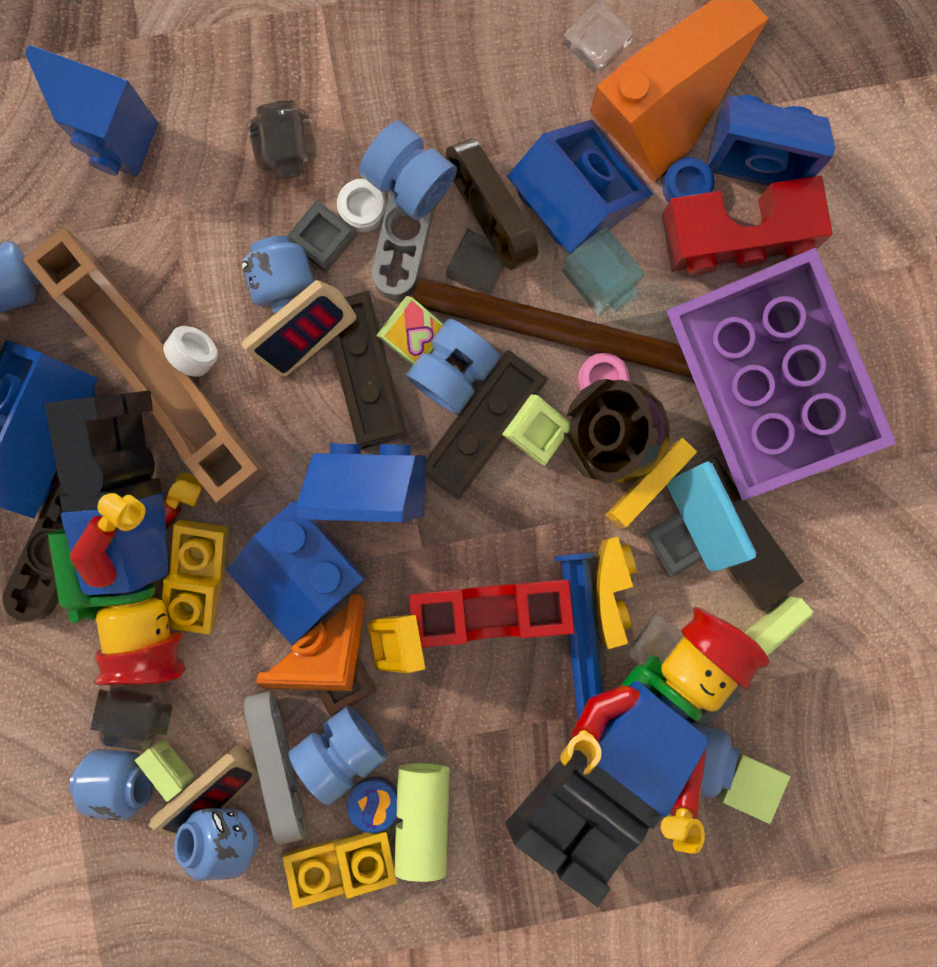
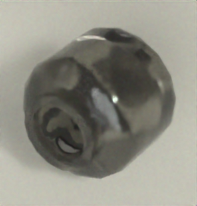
[247,100,319,180]
[90,684,173,751]

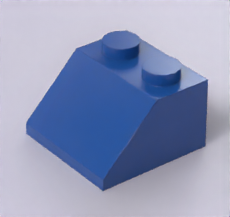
[25,45,159,177]
[707,95,835,186]
[507,119,653,254]
[295,443,426,522]
[226,501,369,646]

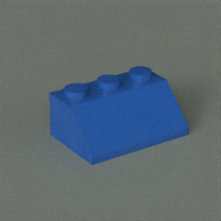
[0,339,98,519]

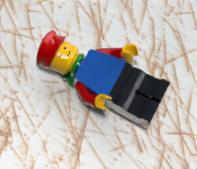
[44,390,203,686]
[505,607,769,907]

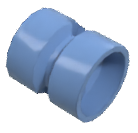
[359,120,457,220]
[405,319,500,415]
[288,705,388,806]

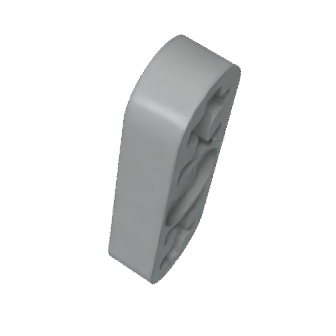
[372,191,435,301]
[244,690,306,845]

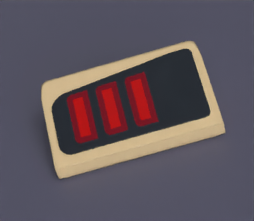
[241,280,356,377]
[148,745,259,837]

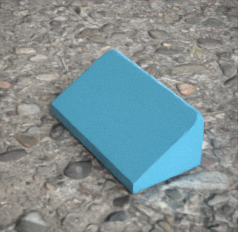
[667,461,757,571]

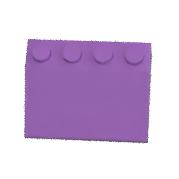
[666,248,897,501]

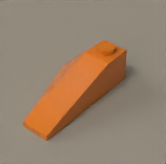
[590,0,769,183]

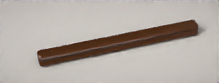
[413,278,693,378]

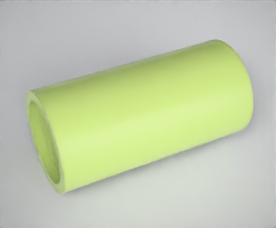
[394,763,450,882]

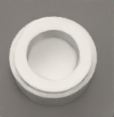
[337,179,387,233]
[163,326,218,377]

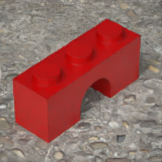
[662,175,833,276]
[409,579,574,648]

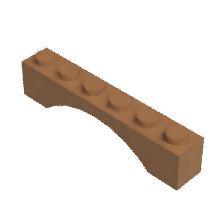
[22,227,269,506]

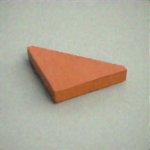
[256,594,366,691]

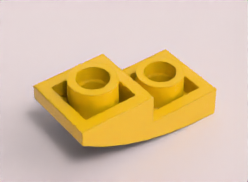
[162,519,229,635]
[594,536,637,649]
[281,830,398,909]

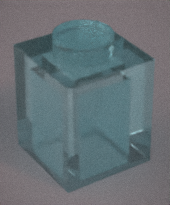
[562,226,645,316]

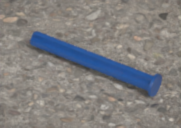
[554,552,603,720]

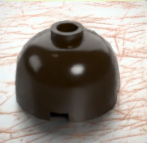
[564,379,670,483]

